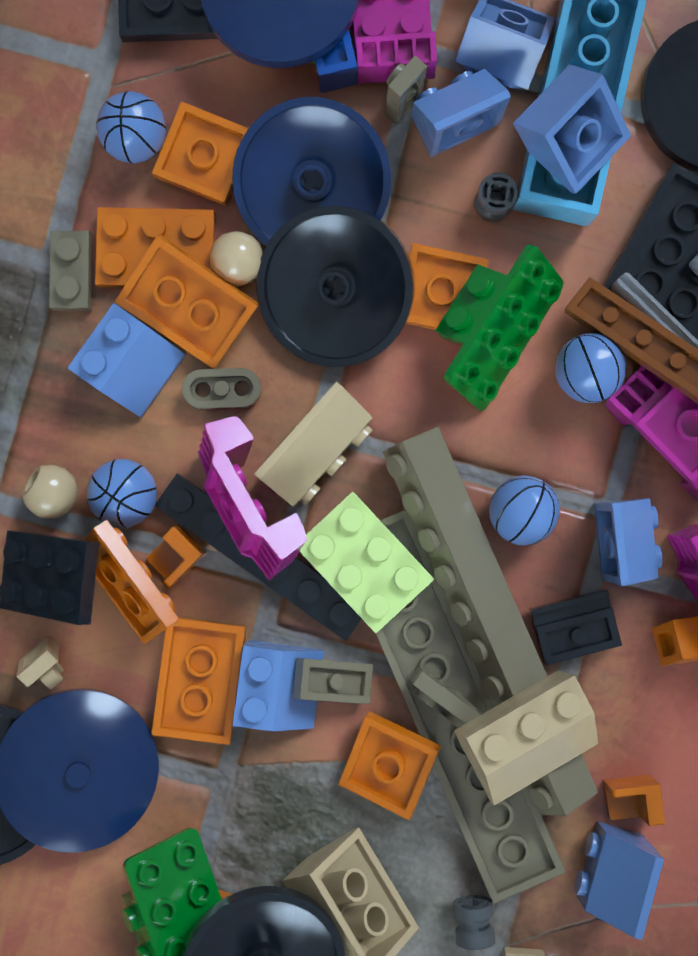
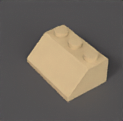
[254,381,373,507]
[454,671,598,805]
[282,827,419,956]

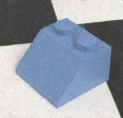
[455,0,556,90]
[513,64,631,194]
[411,69,511,157]
[68,303,186,418]
[594,498,663,586]
[232,640,324,732]
[574,821,664,940]

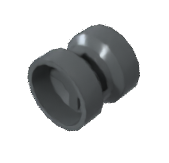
[474,173,518,222]
[453,895,495,950]

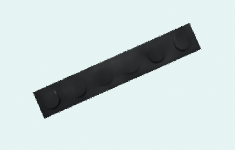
[155,474,362,641]

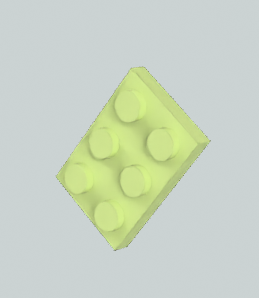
[300,492,434,633]

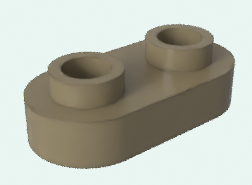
[182,368,262,410]

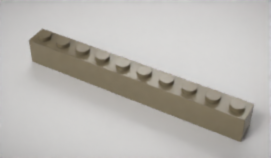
[382,427,598,816]

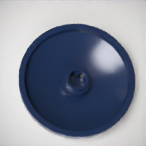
[201,0,359,68]
[232,97,391,246]
[0,688,159,853]

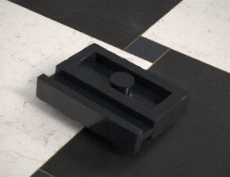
[529,589,622,666]

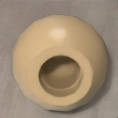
[209,231,263,287]
[22,464,79,519]

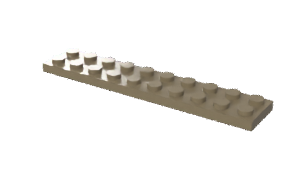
[376,509,566,904]

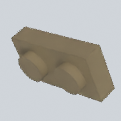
[385,56,427,125]
[49,231,93,311]
[293,658,373,704]
[410,665,483,728]

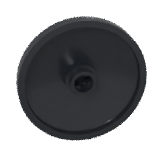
[641,20,698,172]
[257,206,415,367]
[181,886,345,956]

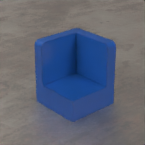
[314,30,358,93]

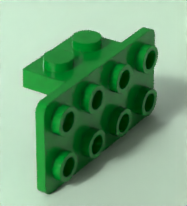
[435,244,564,411]
[121,828,222,956]

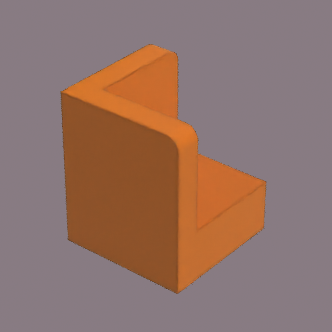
[147,525,207,588]
[652,617,698,666]
[603,774,665,826]

